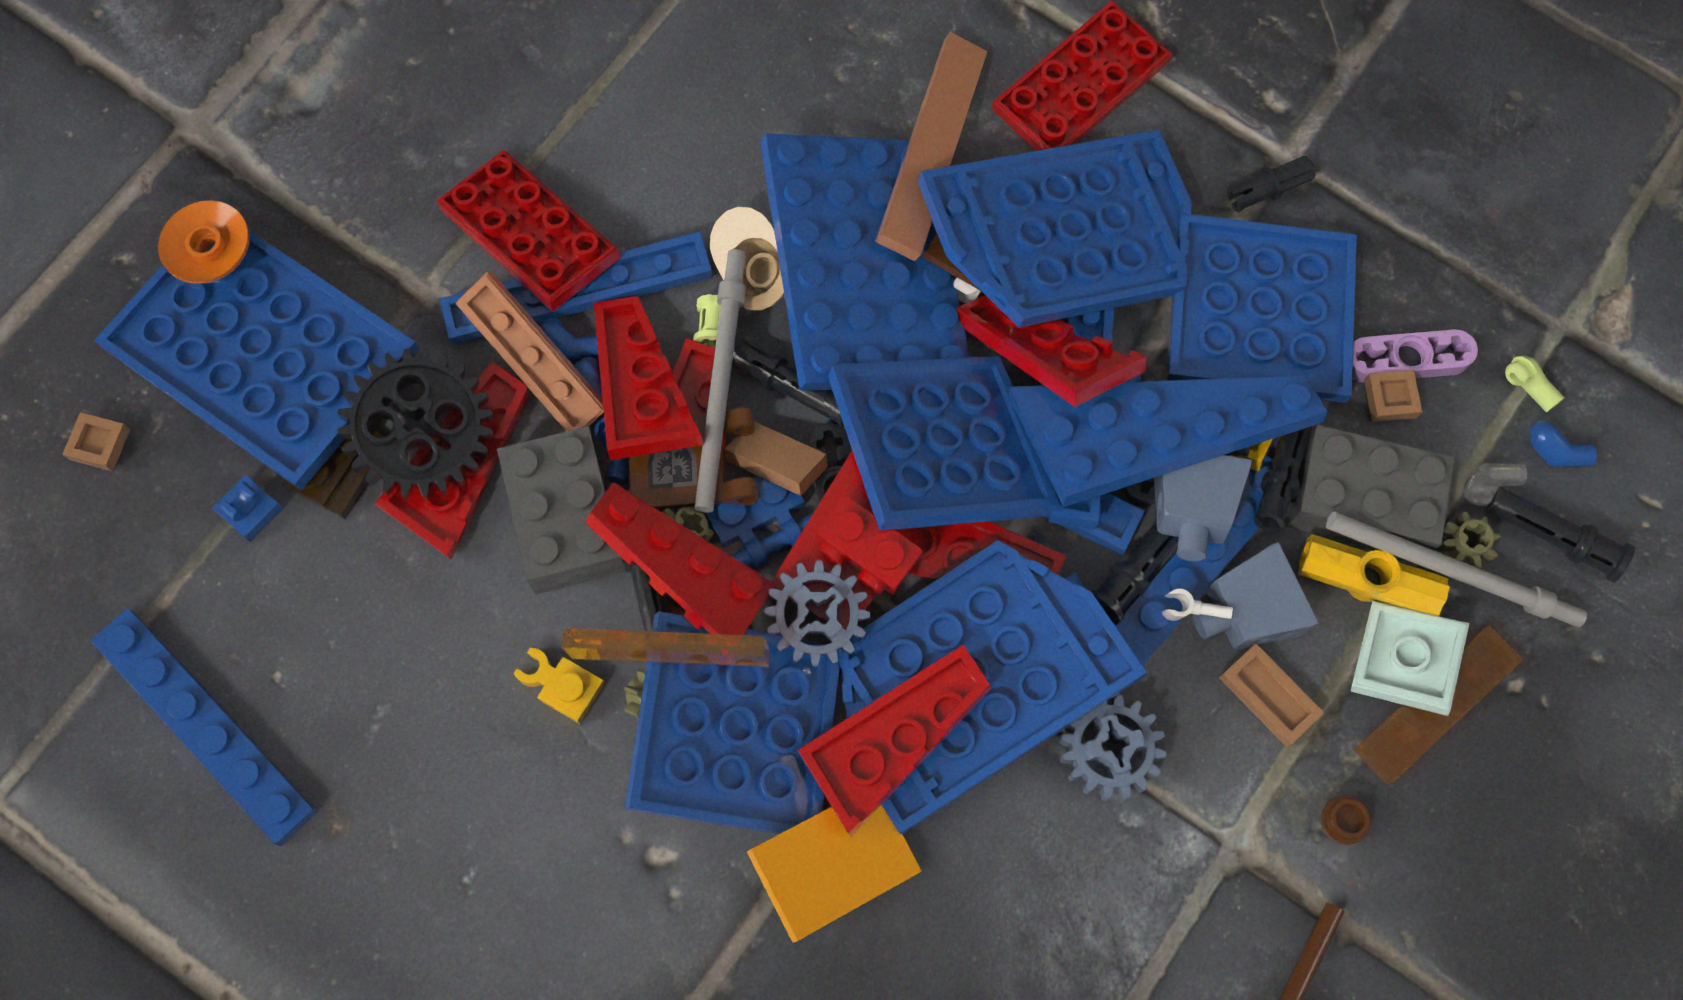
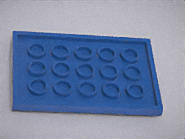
[760,133,970,390]
[94,230,420,491]

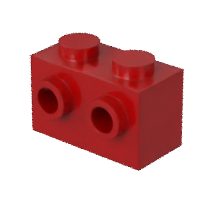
[815,494,923,595]

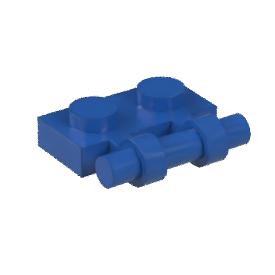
[704,476,812,568]

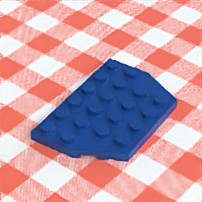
[917,129,1192,328]
[839,540,1147,834]

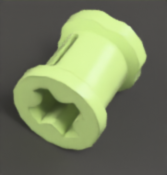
[693,294,721,348]

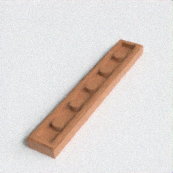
[875,32,987,261]

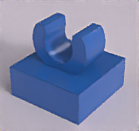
[212,475,284,542]

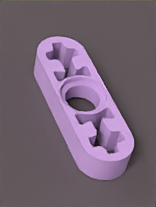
[1352,329,1478,383]

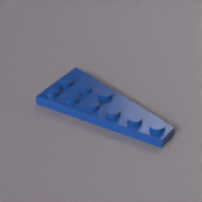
[1009,375,1327,507]

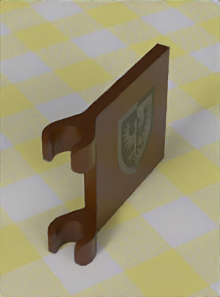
[629,408,758,509]

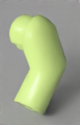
[1505,356,1565,413]

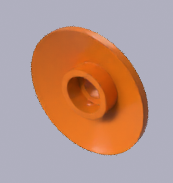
[158,200,250,284]

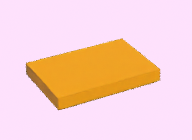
[747,805,922,943]

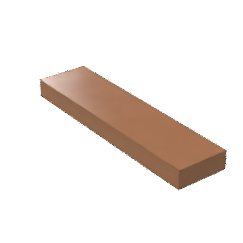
[456,272,604,431]

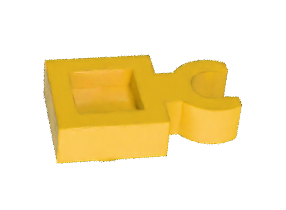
[514,648,605,724]

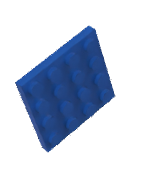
[1166,214,1357,403]
[828,356,1060,531]
[624,611,840,835]

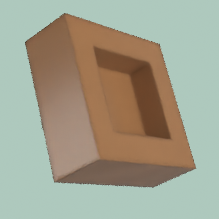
[1364,370,1422,422]
[63,412,130,472]

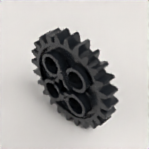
[337,348,493,500]

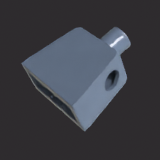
[1154,455,1252,561]
[1192,542,1318,650]

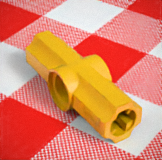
[1297,534,1450,616]

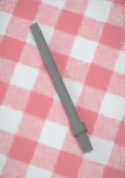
[694,249,746,513]
[1326,511,1587,627]

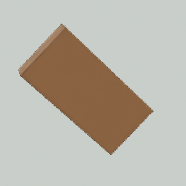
[725,422,828,496]
[1219,643,1324,748]

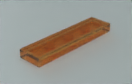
[1353,625,1523,786]
[562,628,770,667]

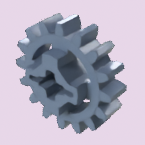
[764,560,870,667]
[1059,694,1166,801]

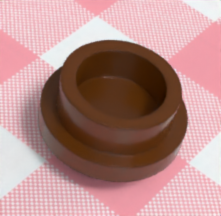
[1321,795,1371,845]

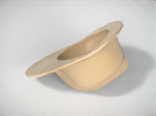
[710,207,785,311]

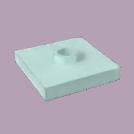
[1351,601,1469,716]

